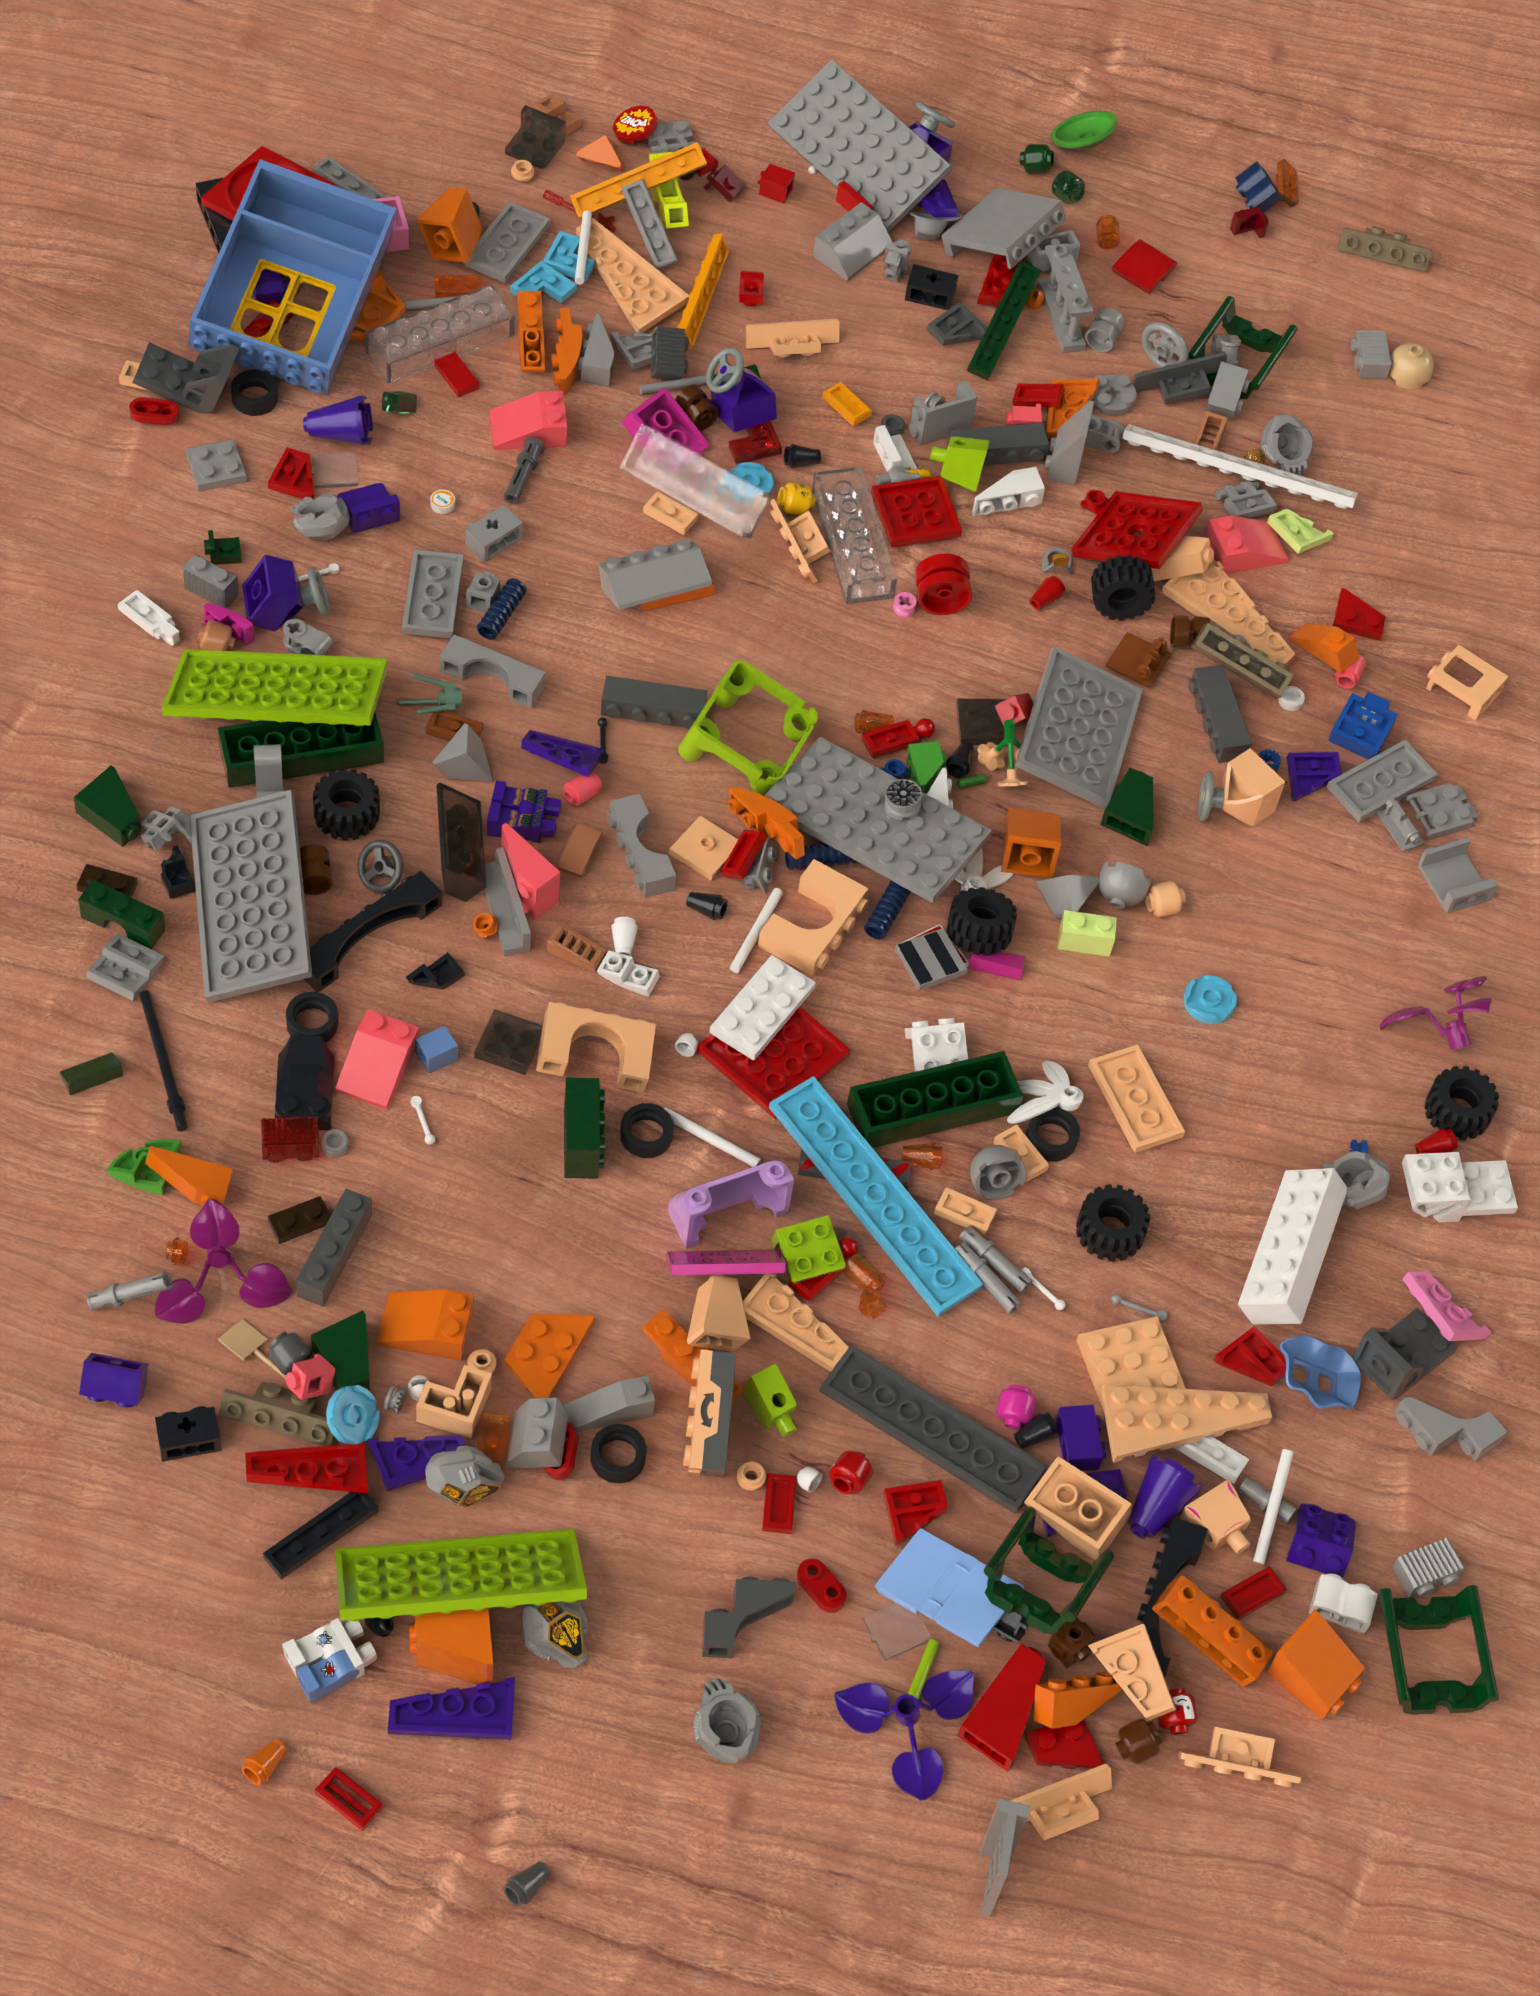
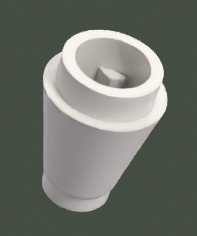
[611,917,638,956]

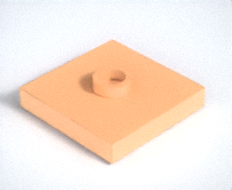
[669,816,738,881]

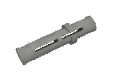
[959,1225,1033,1294]
[955,1241,1022,1315]
[87,1271,172,1311]

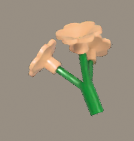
[977,719,1028,787]

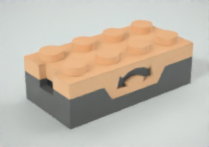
[683,1350,736,1477]

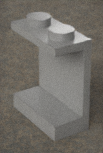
[909,381,978,446]
[1418,837,1498,914]

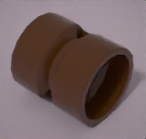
[675,385,719,431]
[1170,615,1210,649]
[300,844,333,895]

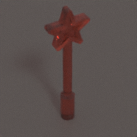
[543,189,616,233]

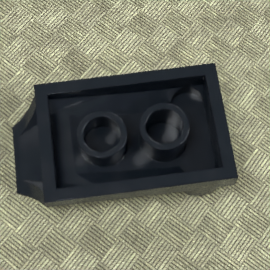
[274,1035,334,1130]

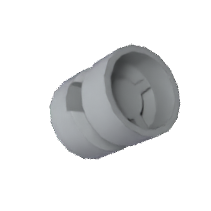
[1085,308,1125,352]

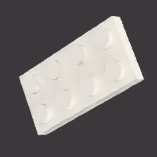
[709,955,816,1061]

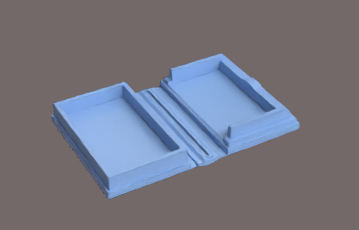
[875,1528,1024,1647]

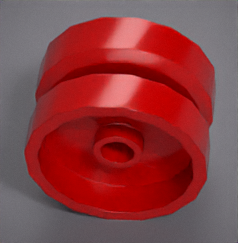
[915,554,973,615]

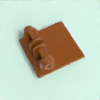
[1105,632,1171,687]

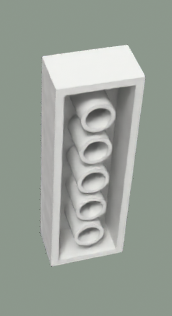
[1238,1168,1348,1325]

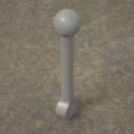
[1111,1294,1167,1323]

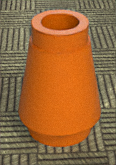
[242,1739,287,1785]

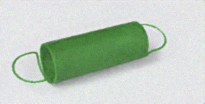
[952,774,992,789]

